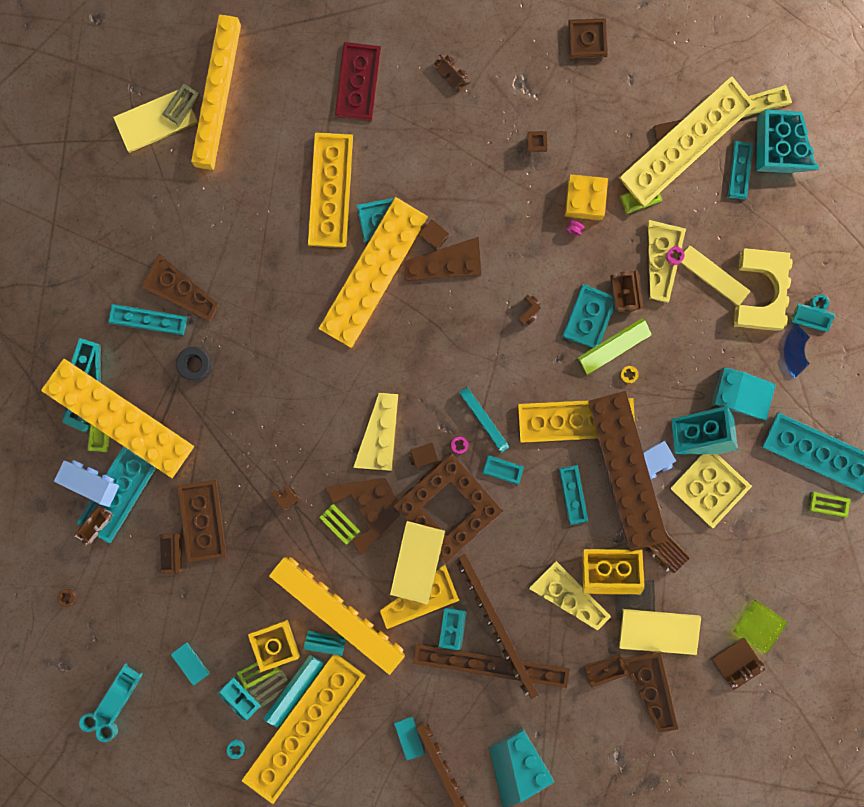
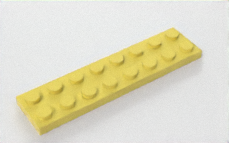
[619,76,756,207]

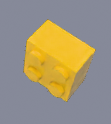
[564,174,608,221]
[248,619,300,672]

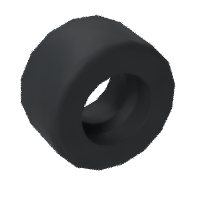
[176,347,213,382]

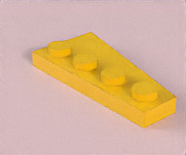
[380,565,459,629]

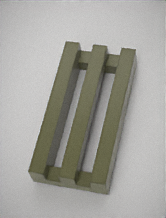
[163,83,200,126]
[249,670,290,708]

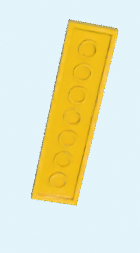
[318,197,428,348]
[41,359,195,478]
[242,654,366,804]

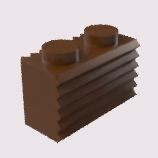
[646,531,691,573]

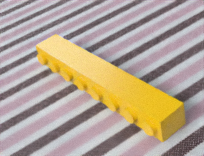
[191,14,241,170]
[269,557,405,675]

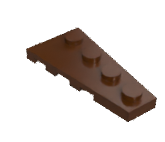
[404,237,481,281]
[142,254,219,322]

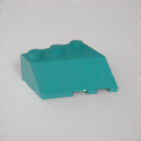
[756,109,819,173]
[489,727,554,807]

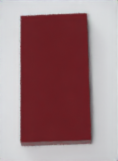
[335,42,381,121]

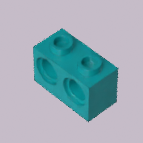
[216,678,260,721]

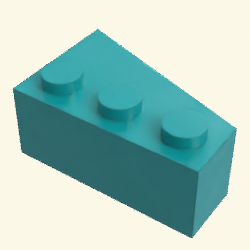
[71,338,101,383]

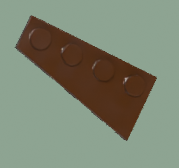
[623,651,679,733]

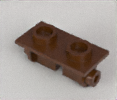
[434,54,470,91]
[74,505,113,546]

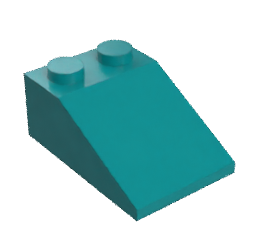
[710,367,776,421]
[671,406,738,454]

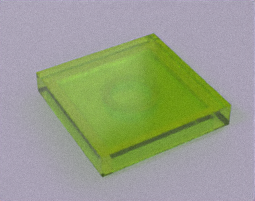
[733,600,788,654]

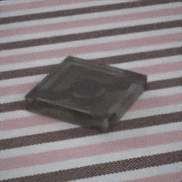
[615,580,655,620]

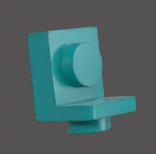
[62,408,90,433]

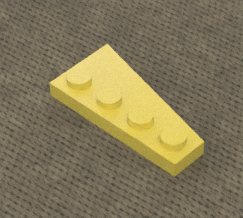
[648,220,686,303]
[353,393,398,471]
[529,561,611,630]

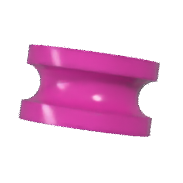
[565,220,585,236]
[666,247,685,265]
[451,437,468,454]

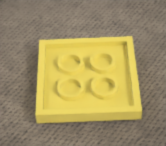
[669,454,752,528]

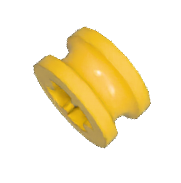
[621,366,638,383]

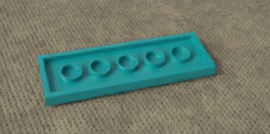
[761,412,864,494]
[76,446,156,543]

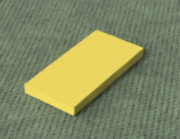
[114,89,198,153]
[390,521,445,604]
[619,609,701,655]

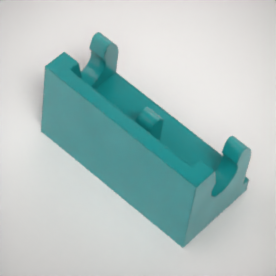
[439,608,467,650]

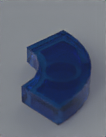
[784,323,810,378]

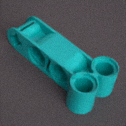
[79,663,143,742]

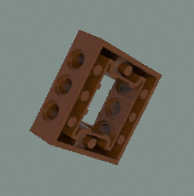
[392,452,503,563]

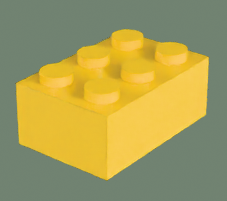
[581,549,644,594]

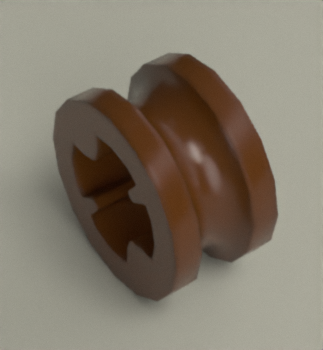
[57,589,77,607]

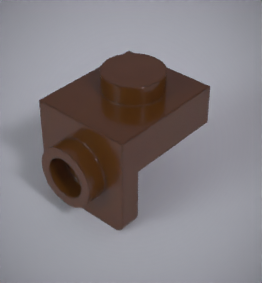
[518,295,541,326]

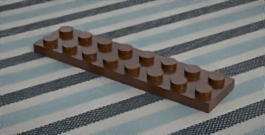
[588,391,668,551]

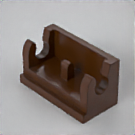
[610,271,643,313]
[271,486,303,511]
[160,534,183,574]
[583,654,629,687]

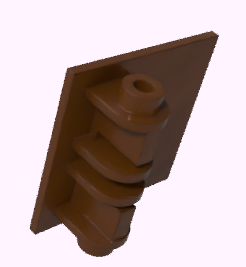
[712,637,765,691]

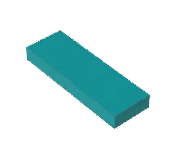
[727,141,753,200]
[558,465,589,525]

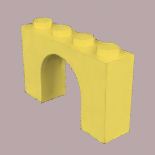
[734,248,792,331]

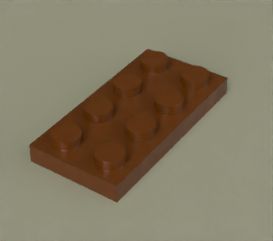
[178,480,227,562]

